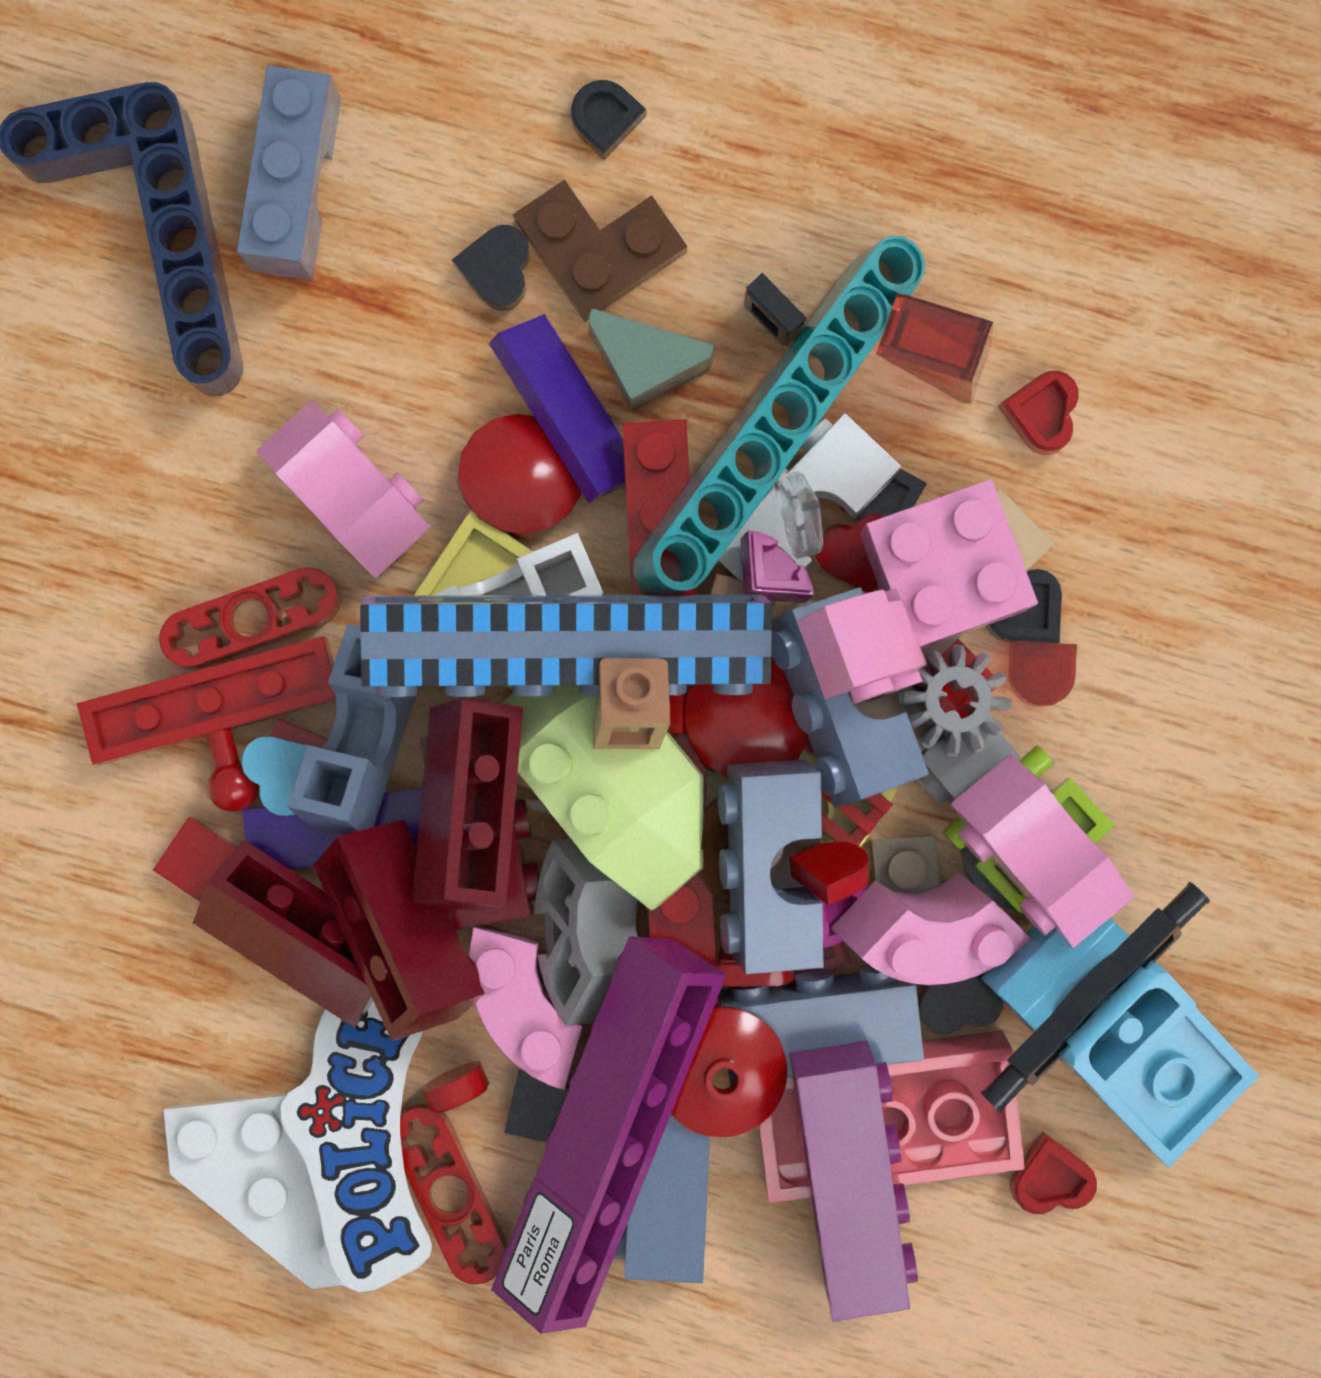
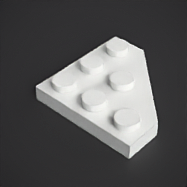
[163,1092,343,1289]

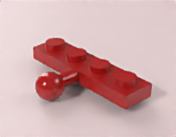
[76,636,336,812]

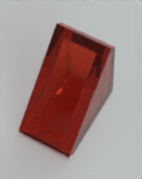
[876,294,993,404]

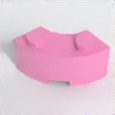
[256,400,431,579]
[797,587,927,704]
[950,754,1134,948]
[831,872,1032,985]
[469,925,584,1090]

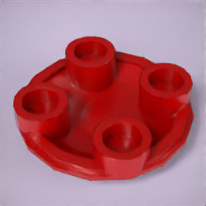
[457,414,581,540]
[684,656,809,778]

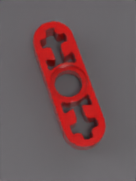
[159,567,341,669]
[400,1104,507,1285]

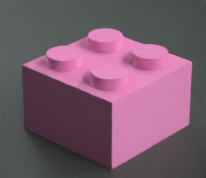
[860,479,1038,649]

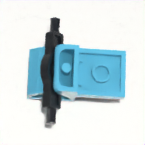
[980,882,1259,1168]

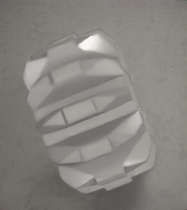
[898,645,1012,757]

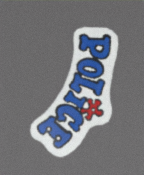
[280,1002,432,1292]

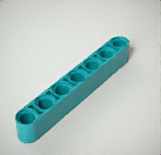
[633,235,925,595]

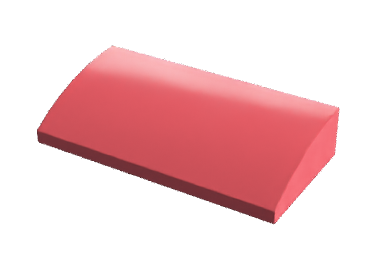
[758,1030,1025,1203]

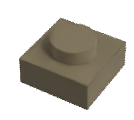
[870,835,939,894]

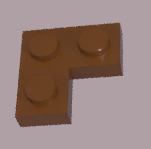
[513,179,687,322]

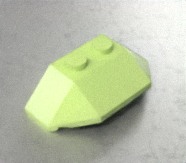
[502,685,703,911]

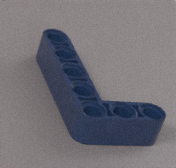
[0,82,243,396]

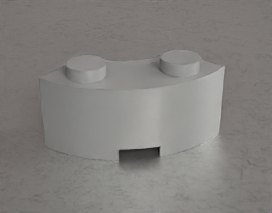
[535,839,638,1026]

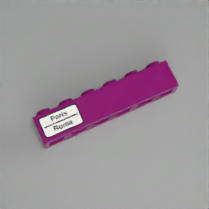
[491,936,727,1334]

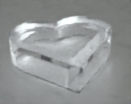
[774,471,823,559]

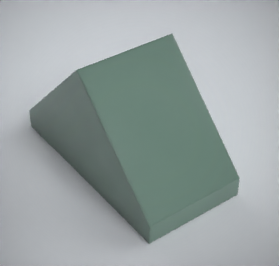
[588,309,714,411]

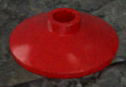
[671,1006,788,1138]

